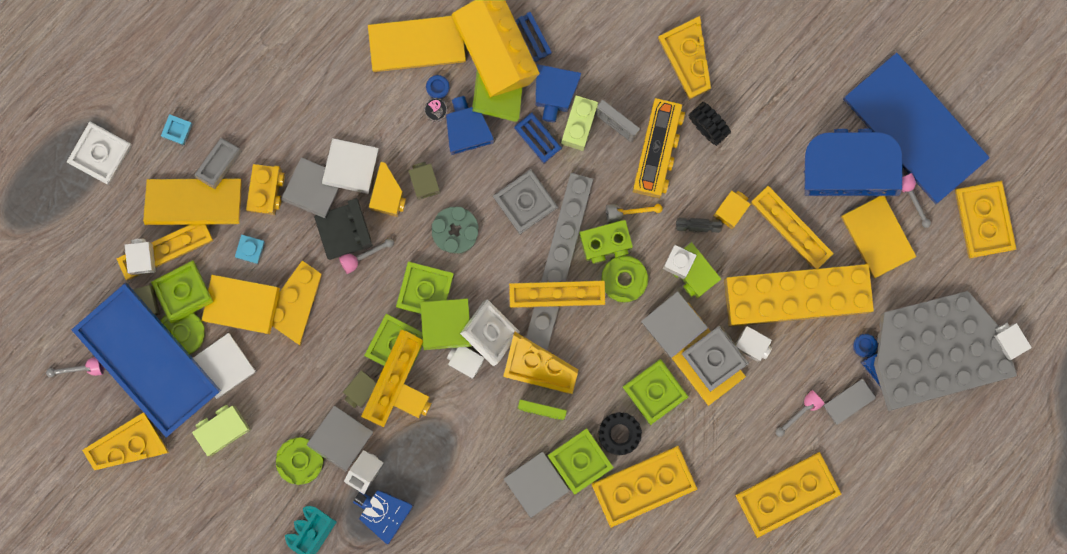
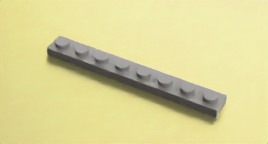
[526,173,593,350]

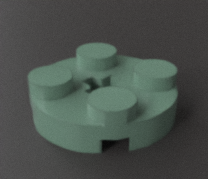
[432,207,479,254]

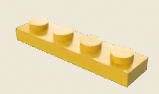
[750,186,834,269]
[116,224,214,281]
[509,281,605,308]
[361,330,423,427]

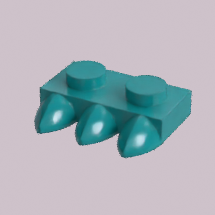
[285,506,337,554]

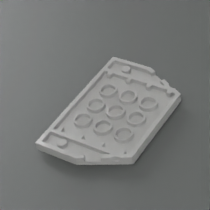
[874,291,1017,411]

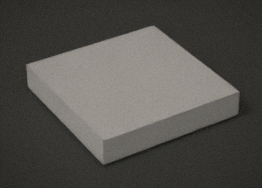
[596,100,640,143]
[282,158,340,218]
[493,169,558,235]
[641,291,708,358]
[682,325,749,392]
[307,406,373,472]
[504,452,570,518]

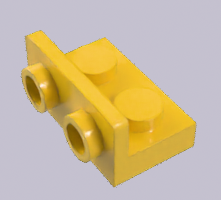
[246,164,285,215]

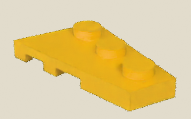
[658,16,711,100]
[272,261,322,346]
[503,331,579,394]
[82,412,169,470]

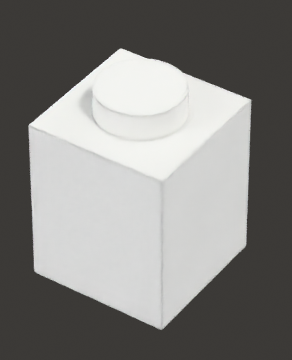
[125,239,156,275]
[663,245,696,279]
[993,322,1032,361]
[735,326,772,362]
[447,347,485,379]
[344,450,383,494]

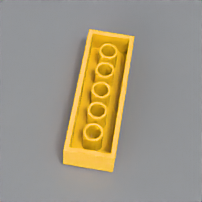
[724,264,874,327]

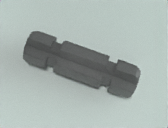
[676,218,722,233]

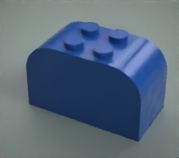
[804,129,902,196]

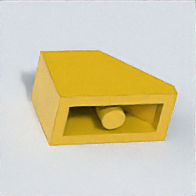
[369,162,406,217]

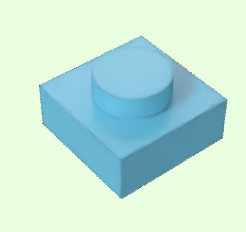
[161,114,193,146]
[235,235,265,264]

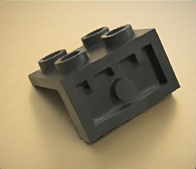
[314,198,373,260]

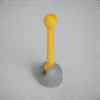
[606,204,663,224]

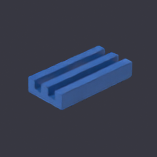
[515,12,552,62]
[514,113,562,164]

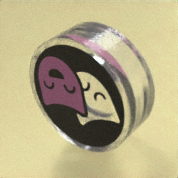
[424,98,448,122]

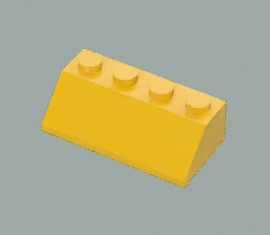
[452,0,540,97]

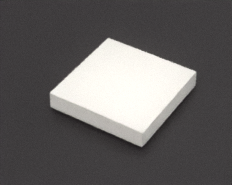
[67,122,132,185]
[322,138,379,194]
[460,299,520,366]
[193,333,256,399]

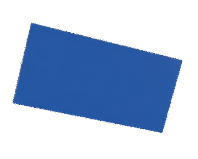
[843,53,990,204]
[71,283,221,437]

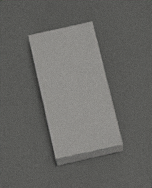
[194,138,242,189]
[823,379,876,425]

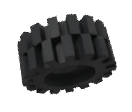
[688,102,731,146]
[598,412,642,455]

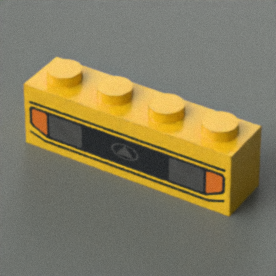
[632,98,685,199]

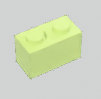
[561,95,598,151]
[192,405,251,456]

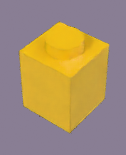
[713,190,751,229]
[394,384,432,419]

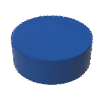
[426,75,450,99]
[853,334,878,358]

